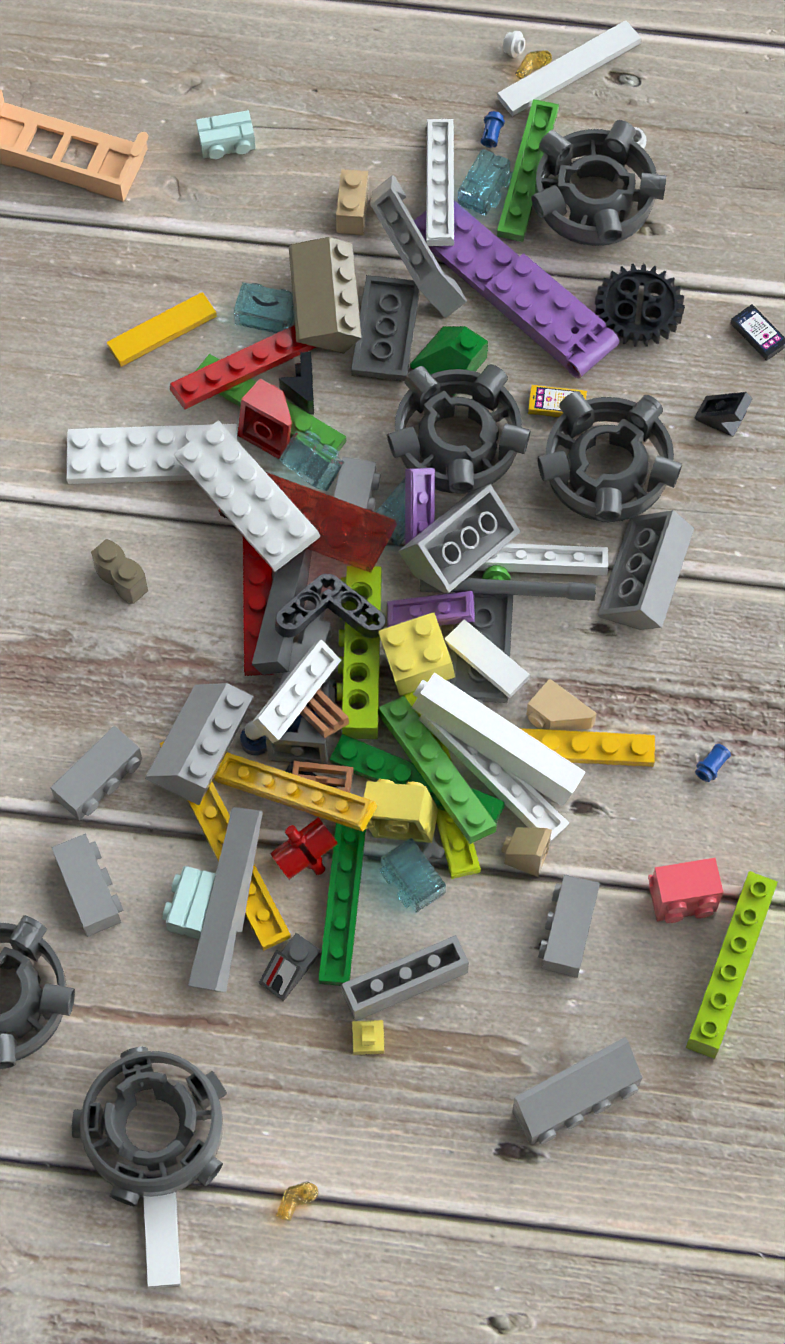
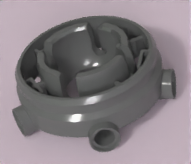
[531,120,667,246]
[387,364,531,494]
[537,391,682,523]
[0,915,75,1069]
[72,1046,227,1206]

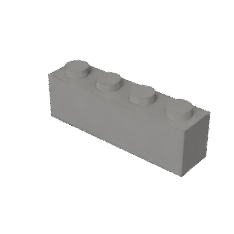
[342,935,469,1021]

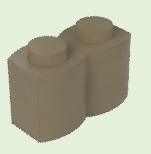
[91,539,148,604]

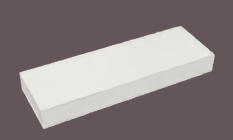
[444,619,530,698]
[144,1192,181,1288]

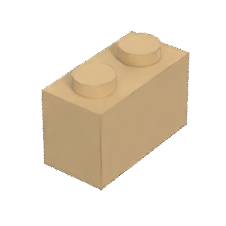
[336,169,368,235]

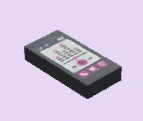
[730,304,785,361]

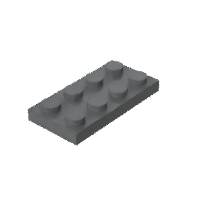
[351,275,420,381]
[450,592,513,703]

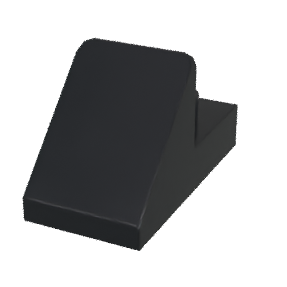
[279,352,314,415]
[694,392,753,436]

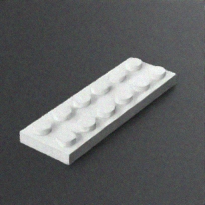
[174,420,321,572]
[67,424,237,484]

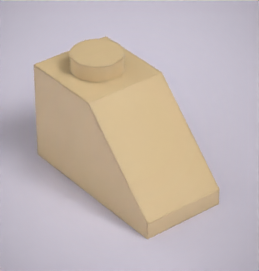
[526,678,597,731]
[501,827,552,877]

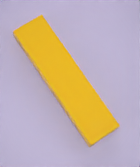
[107,292,217,367]

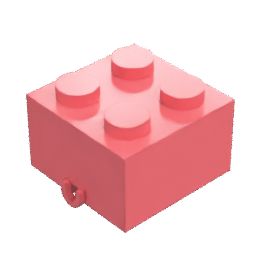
[648,858,724,923]

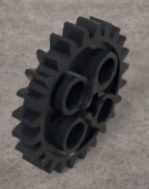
[595,263,685,347]

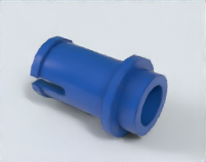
[481,111,505,148]
[695,744,731,782]

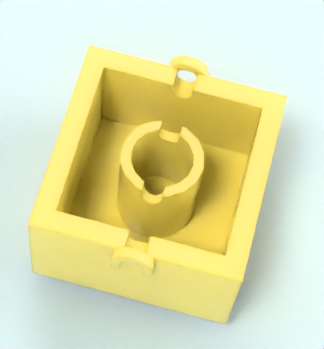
[378,612,455,696]
[364,779,438,843]

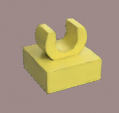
[352,1020,384,1055]

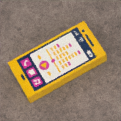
[528,385,587,417]

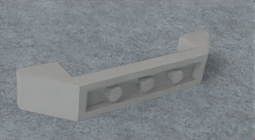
[370,175,467,318]

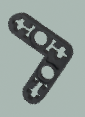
[274,574,386,639]

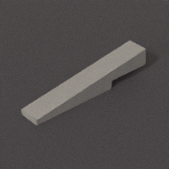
[188,807,263,992]

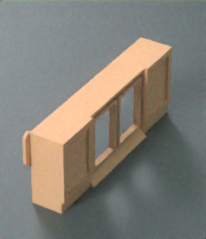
[0,90,148,202]

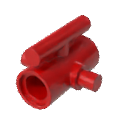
[270,817,338,880]

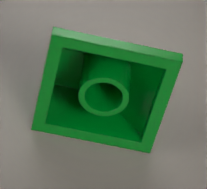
[410,326,488,396]

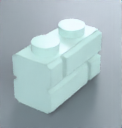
[196,110,256,159]
[162,866,216,939]

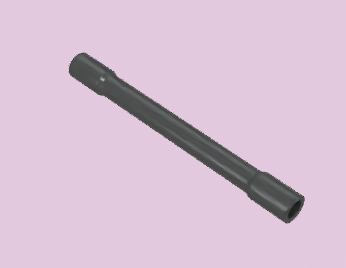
[420,578,596,601]

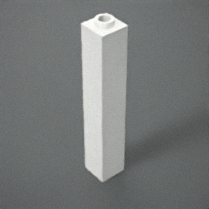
[412,673,585,807]

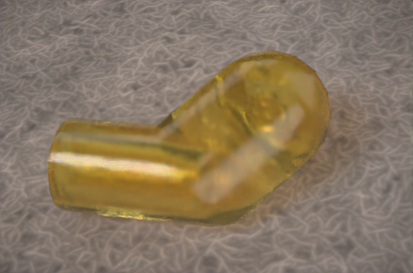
[515,50,552,79]
[276,1181,319,1221]

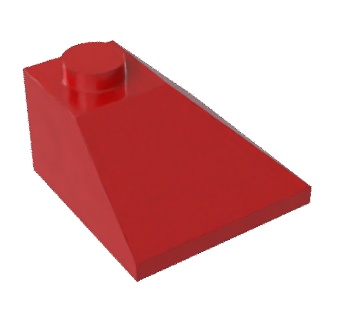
[237,379,292,462]

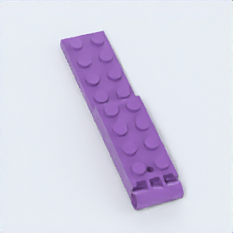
[414,201,619,379]

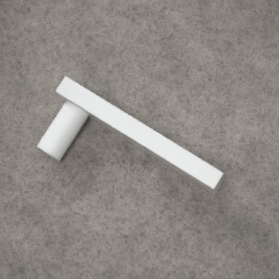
[245,640,341,743]

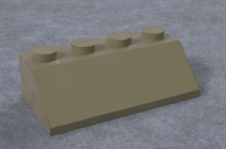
[289,237,361,354]

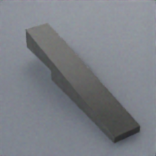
[252,521,316,675]

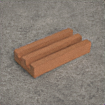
[300,689,349,738]
[292,761,353,793]

